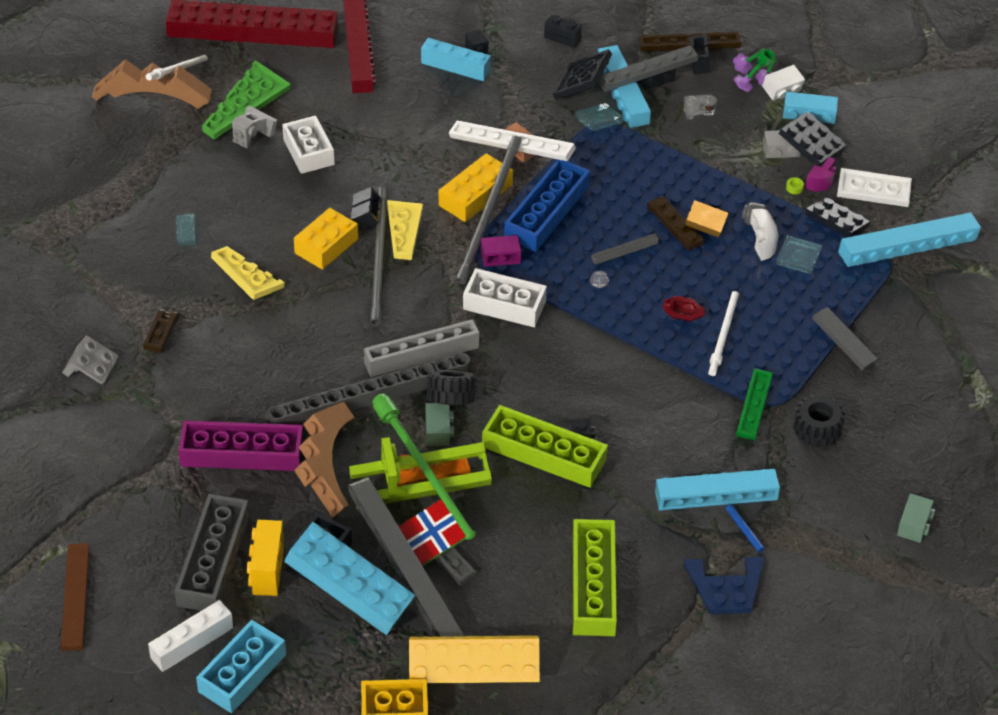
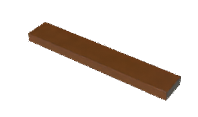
[61,543,90,651]

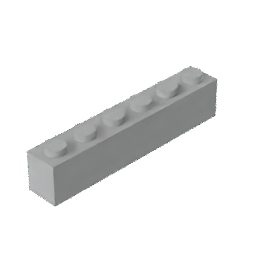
[364,319,479,377]

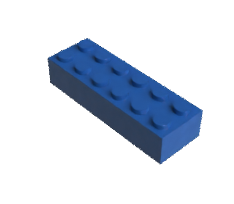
[504,159,590,252]

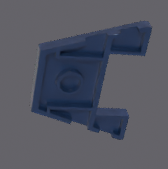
[683,557,764,614]

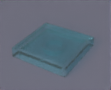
[575,103,623,131]
[776,235,822,274]

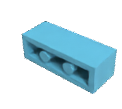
[783,92,838,124]

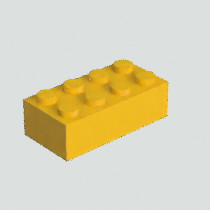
[439,153,513,223]

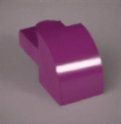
[805,157,836,191]

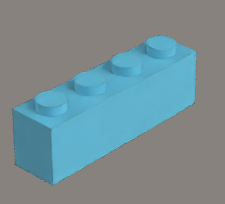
[421,38,491,81]

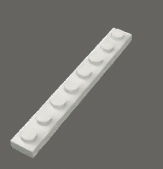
[449,121,576,161]

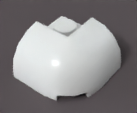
[750,209,778,261]

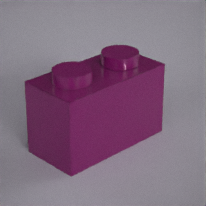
[481,235,521,267]

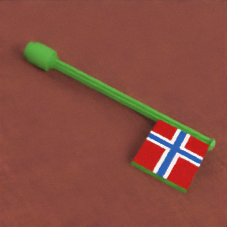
[372,393,476,567]

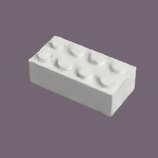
[463,268,547,327]

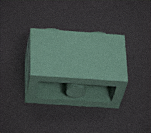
[426,403,454,446]
[897,494,935,543]

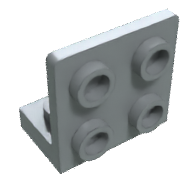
[62,335,118,384]

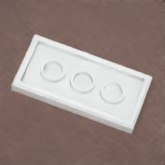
[837,168,912,207]

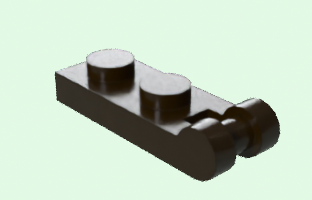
[143,309,179,353]

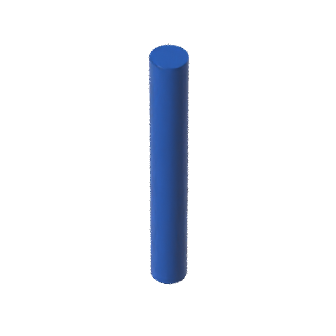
[726,504,765,553]

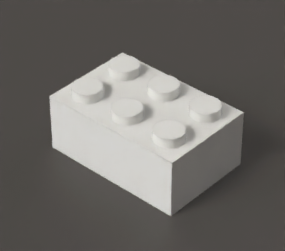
[282,116,334,174]

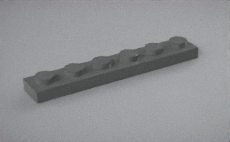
[598,45,698,92]

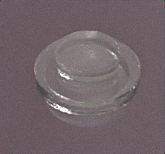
[590,271,609,288]

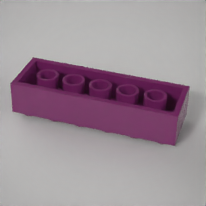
[178,421,304,471]

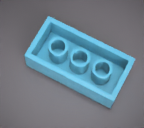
[196,620,286,714]

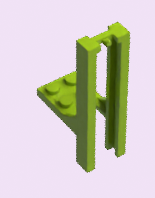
[349,437,492,509]

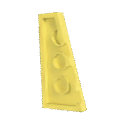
[387,200,423,260]
[211,246,285,300]

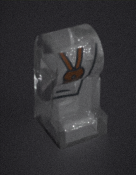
[683,95,717,119]

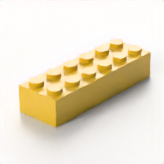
[409,636,540,683]

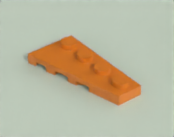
[397,455,471,486]

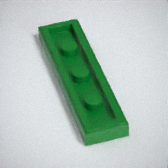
[736,369,773,440]

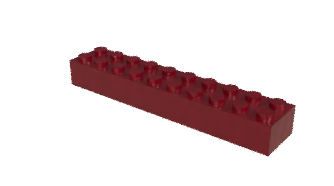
[165,0,338,48]

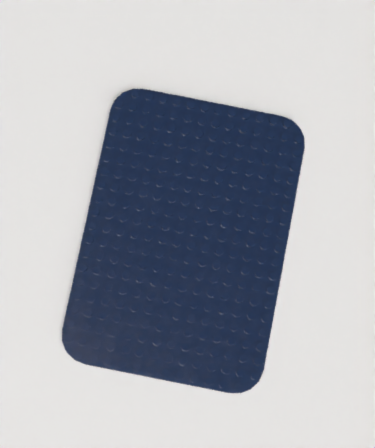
[474,122,892,406]

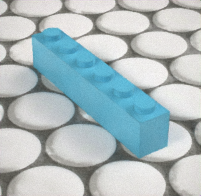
[598,45,651,128]
[655,469,780,510]

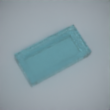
[176,214,196,246]

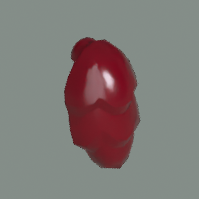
[663,296,705,322]

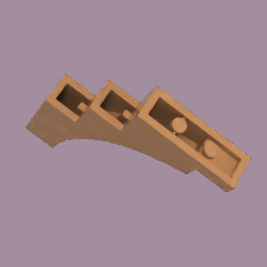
[92,59,212,109]

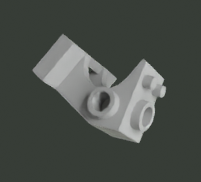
[232,106,277,149]

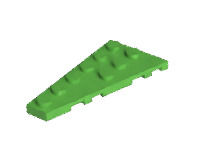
[202,60,291,139]

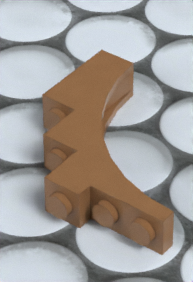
[294,402,355,517]

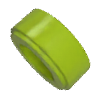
[786,178,804,194]

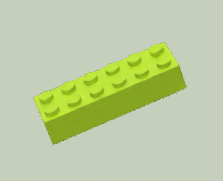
[482,405,608,488]
[573,519,617,636]

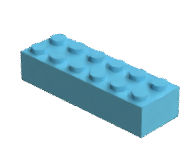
[284,522,415,635]

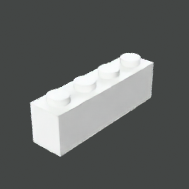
[148,600,233,672]

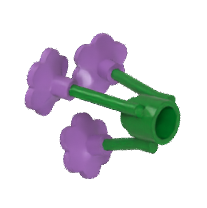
[733,48,776,92]

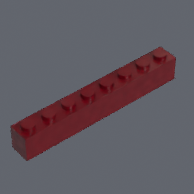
[343,0,376,94]

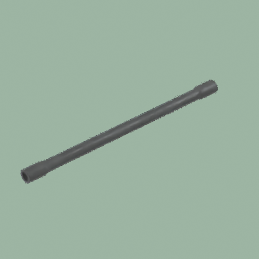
[455,136,522,285]
[370,187,388,326]

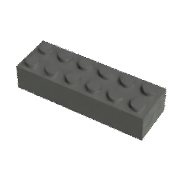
[175,494,250,611]

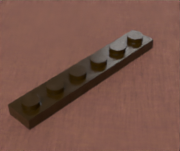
[639,31,741,52]

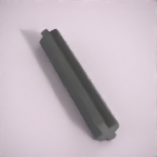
[591,234,659,265]

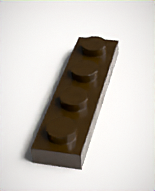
[647,196,704,251]

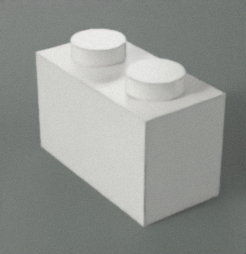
[762,65,805,101]

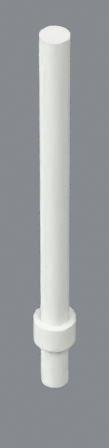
[146,55,208,80]
[708,291,739,376]

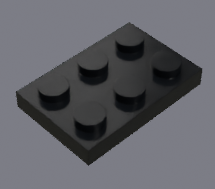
[805,197,870,238]

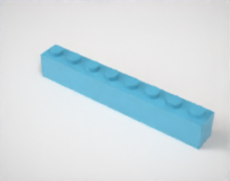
[838,213,981,267]

